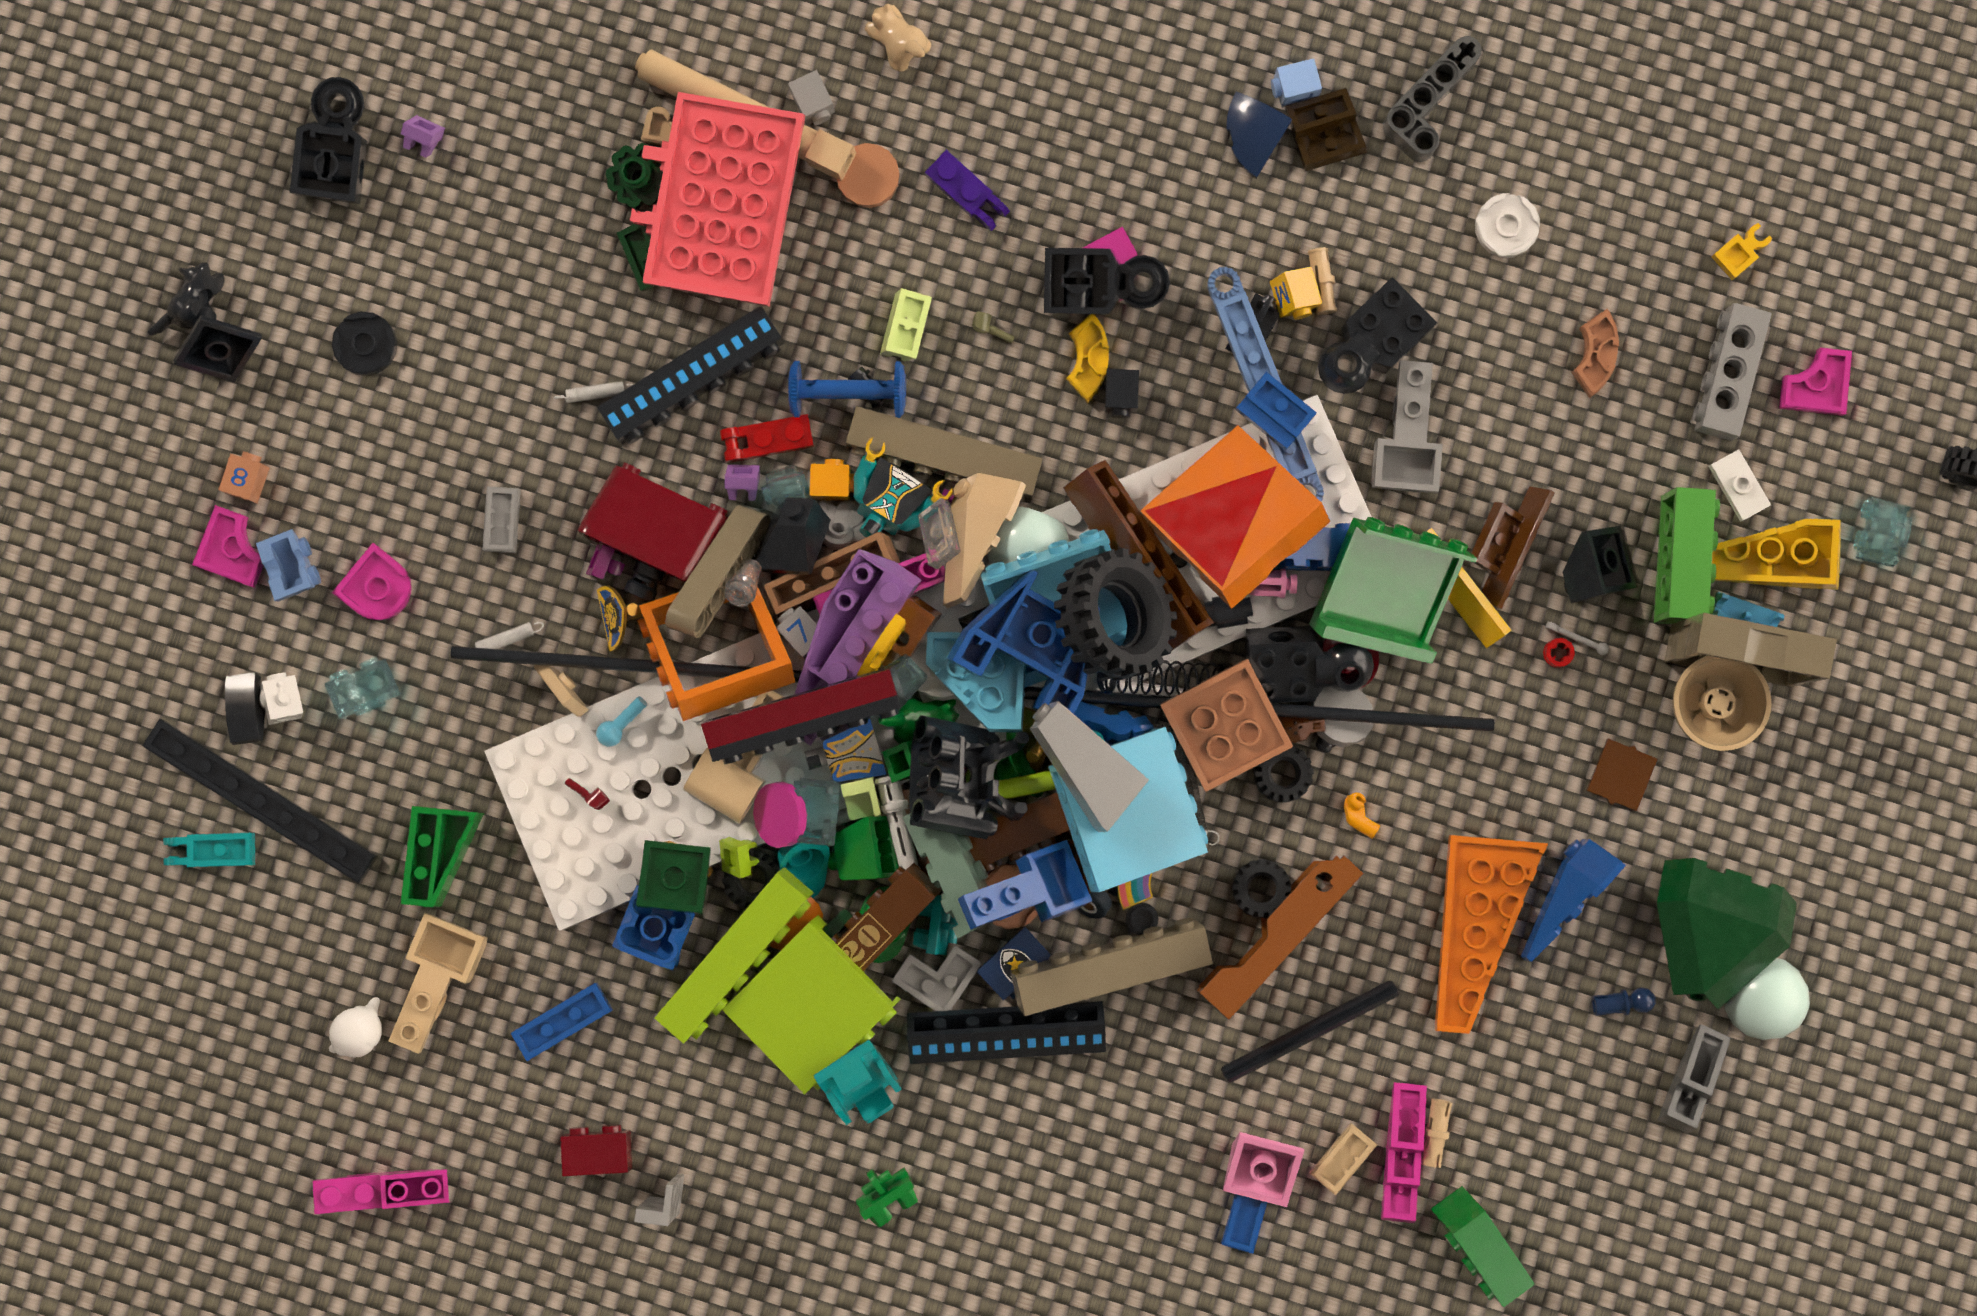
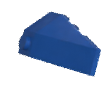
[1520,839,1626,962]

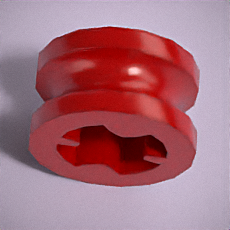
[1543,638,1575,668]

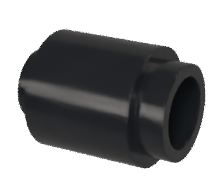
[1204,596,1253,629]

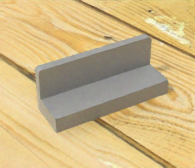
[634,1174,684,1226]

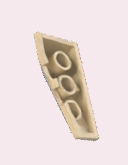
[943,473,1026,608]

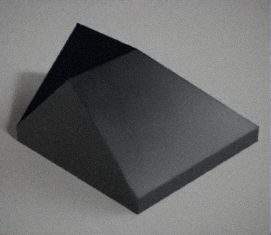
[173,315,262,382]

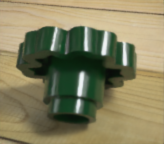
[606,143,663,209]

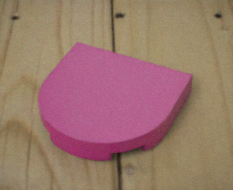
[332,543,412,620]

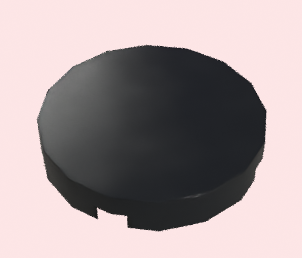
[332,311,398,376]

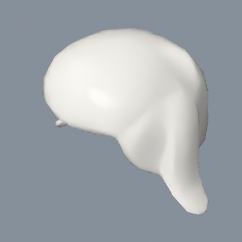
[329,997,382,1057]

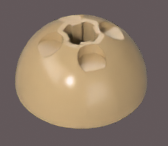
[1673,655,1771,751]

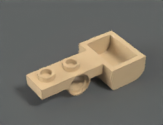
[683,690,784,824]
[389,913,488,1054]

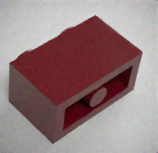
[560,1124,632,1177]

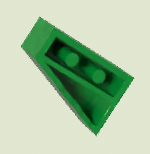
[401,806,484,907]
[1431,1186,1535,1307]

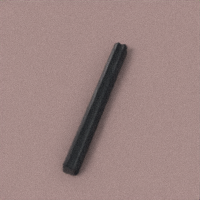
[1221,981,1399,1083]

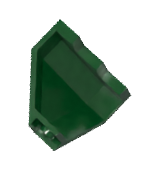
[1657,858,1797,1009]

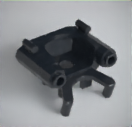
[909,715,1029,839]

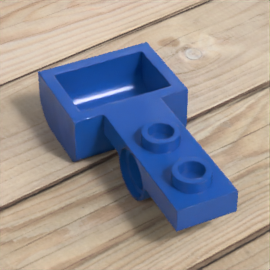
[958,840,1092,930]

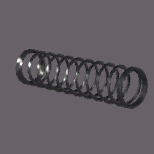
[1097,660,1233,696]

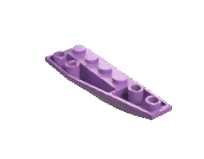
[795,549,922,746]

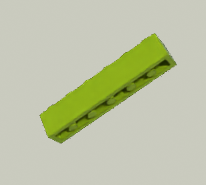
[654,867,814,1044]

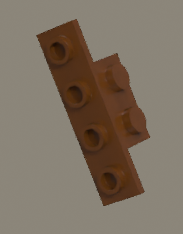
[1471,486,1555,609]

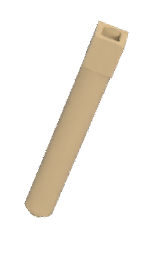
[635,49,857,181]

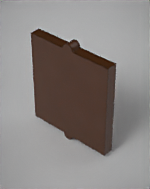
[1586,738,1658,811]

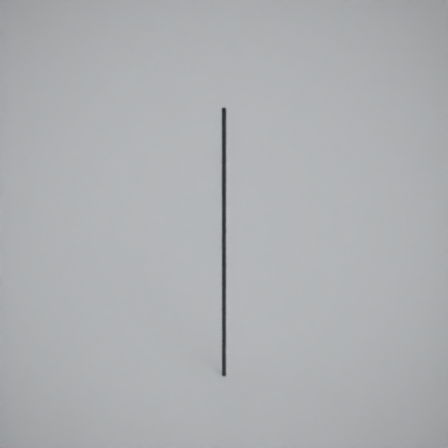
[451,646,1495,732]

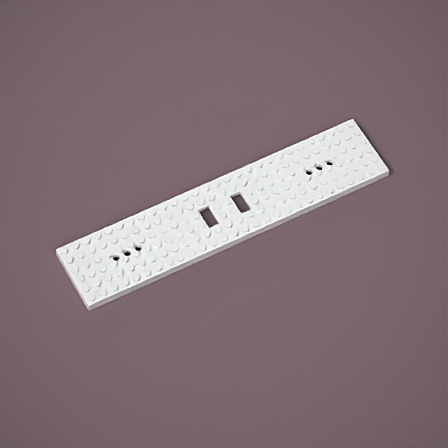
[484,395,1371,931]

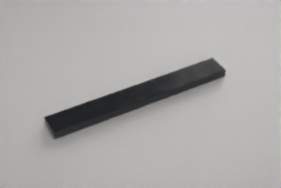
[142,719,378,884]

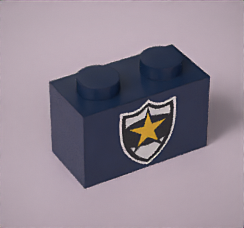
[977,926,1051,1001]

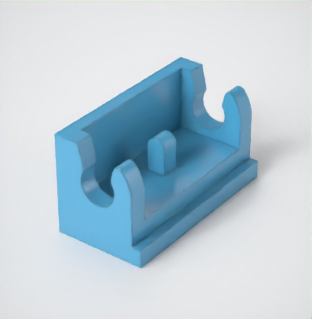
[1713,591,1785,627]

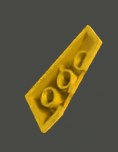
[1712,519,1841,590]

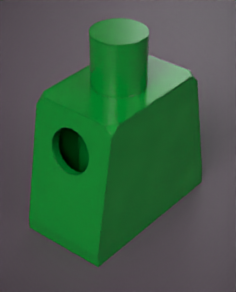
[828,816,899,880]

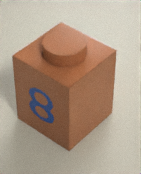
[218,451,270,504]

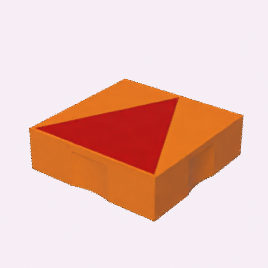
[1140,425,1331,609]

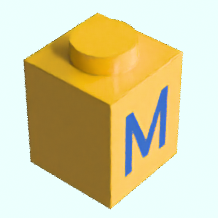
[1270,267,1322,320]

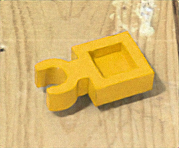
[1711,223,1772,280]

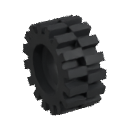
[1939,446,1977,490]
[1253,745,1314,803]
[722,850,780,908]

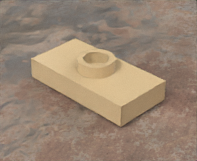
[534,665,589,717]
[1309,1123,1377,1195]

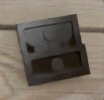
[1286,88,1367,172]

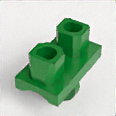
[856,1167,918,1227]

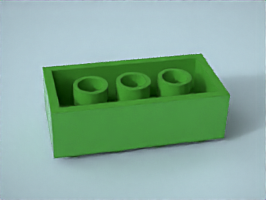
[1654,487,1720,624]

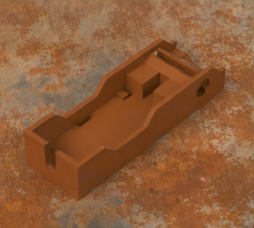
[1195,855,1364,1019]

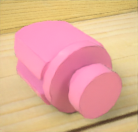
[1249,569,1297,598]

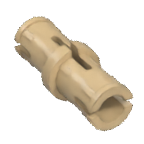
[1308,247,1337,315]
[1421,1098,1453,1168]

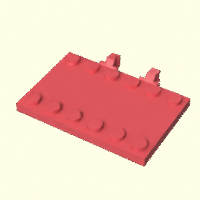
[630,92,805,307]

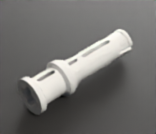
[874,776,920,870]

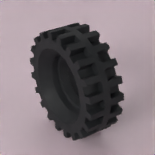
[1054,548,1177,682]

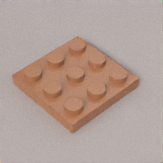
[1160,659,1293,792]

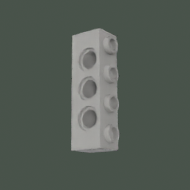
[1693,303,1772,441]

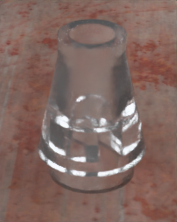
[725,560,762,607]

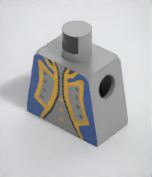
[804,717,886,782]

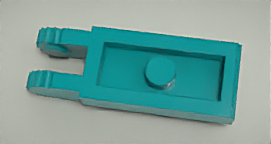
[163,833,255,867]

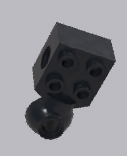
[289,77,367,204]
[1044,248,1170,314]
[1318,277,1437,394]
[1246,626,1374,703]

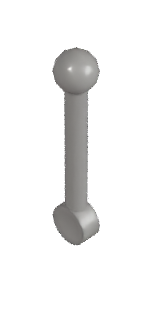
[1545,621,1609,655]

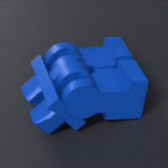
[1074,702,1154,746]

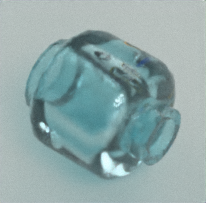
[761,465,810,509]

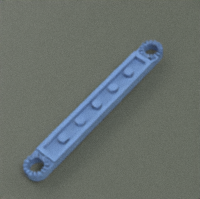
[1207,267,1324,502]

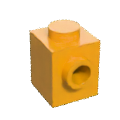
[810,459,855,501]

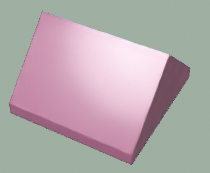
[1223,1132,1304,1207]

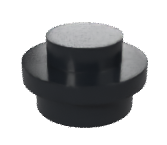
[1126,903,1159,935]

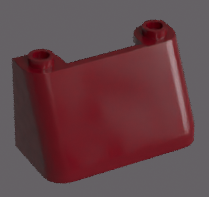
[577,462,728,583]

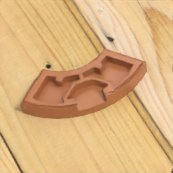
[1571,308,1619,398]

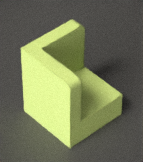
[840,777,881,820]

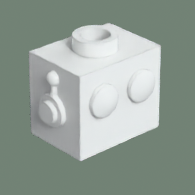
[260,673,303,725]

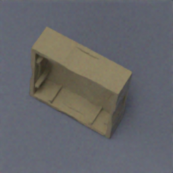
[1664,613,1837,687]

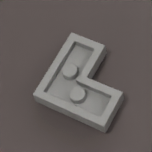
[892,945,982,1011]

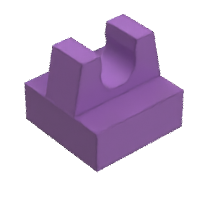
[401,115,445,158]
[725,465,760,501]

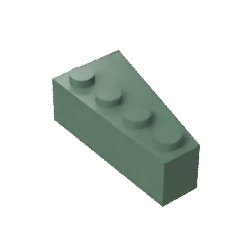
[902,813,988,939]

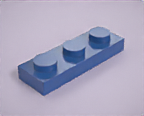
[511,982,613,1061]

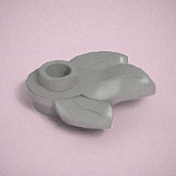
[819,499,866,550]

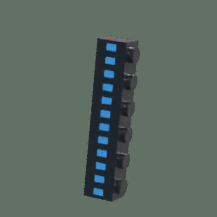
[597,306,784,445]
[907,1001,1106,1064]

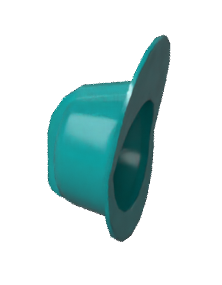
[778,835,829,898]

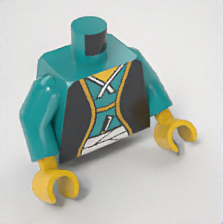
[854,437,954,537]

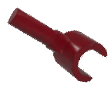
[565,778,610,810]

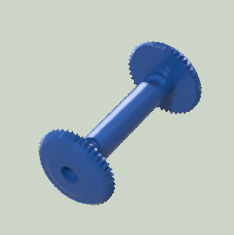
[788,361,907,418]

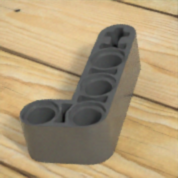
[1383,36,1482,162]

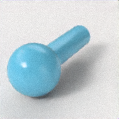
[596,696,648,747]

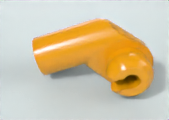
[1344,792,1380,839]

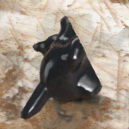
[147,262,224,336]

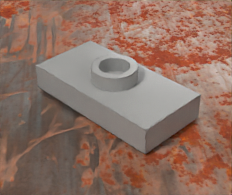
[482,486,521,553]

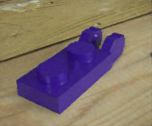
[925,149,1010,231]

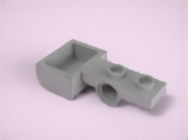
[1371,360,1443,494]

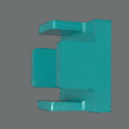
[813,1040,902,1125]

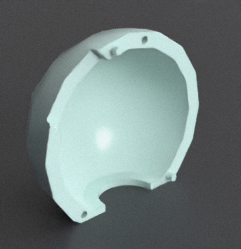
[988,506,1069,564]
[1725,958,1810,1040]

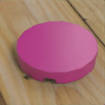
[753,781,807,848]

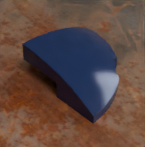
[1226,91,1292,179]

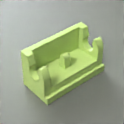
[880,288,932,361]

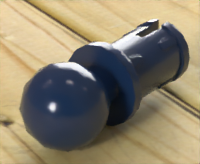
[1591,987,1656,1016]

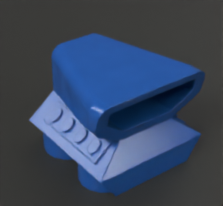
[612,885,695,970]

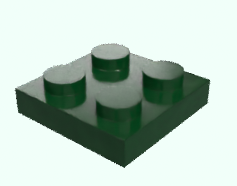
[636,840,711,915]

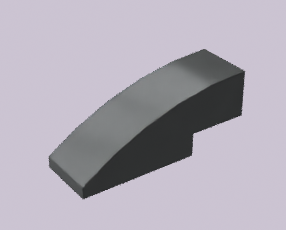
[1658,1024,1731,1134]

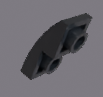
[225,672,265,745]

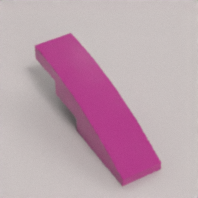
[1381,1082,1427,1223]

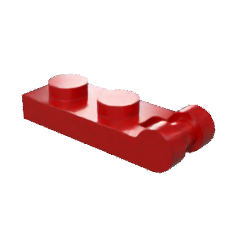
[720,414,814,463]

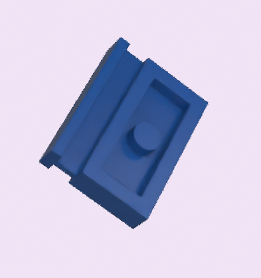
[1235,371,1317,451]

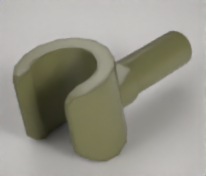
[972,311,1014,343]

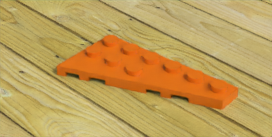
[1435,835,1548,1034]

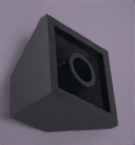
[753,497,831,575]
[1562,526,1637,603]

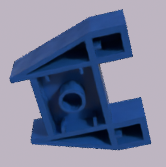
[947,570,1100,714]

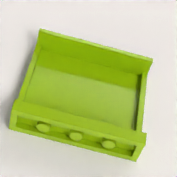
[722,915,901,1095]

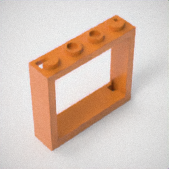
[637,568,795,721]

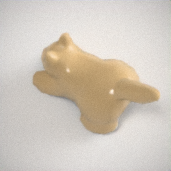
[865,4,931,72]

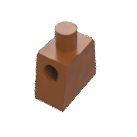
[882,596,942,667]

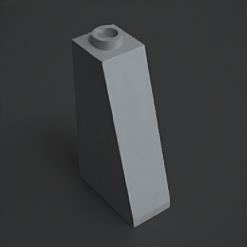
[1030,701,1149,832]

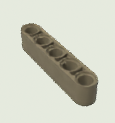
[665,505,771,638]

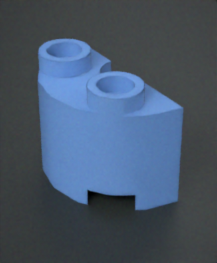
[256,529,321,602]

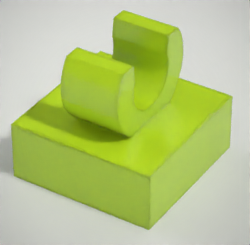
[719,837,759,878]

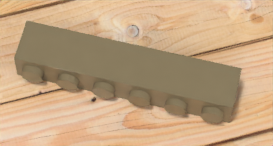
[846,406,1043,502]
[1010,918,1213,1016]

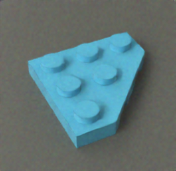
[926,632,1026,732]

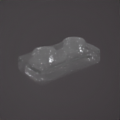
[918,498,961,570]

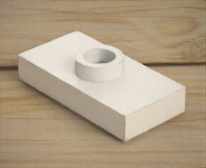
[1708,449,1771,522]

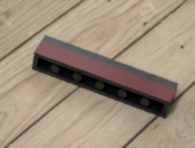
[701,665,906,765]

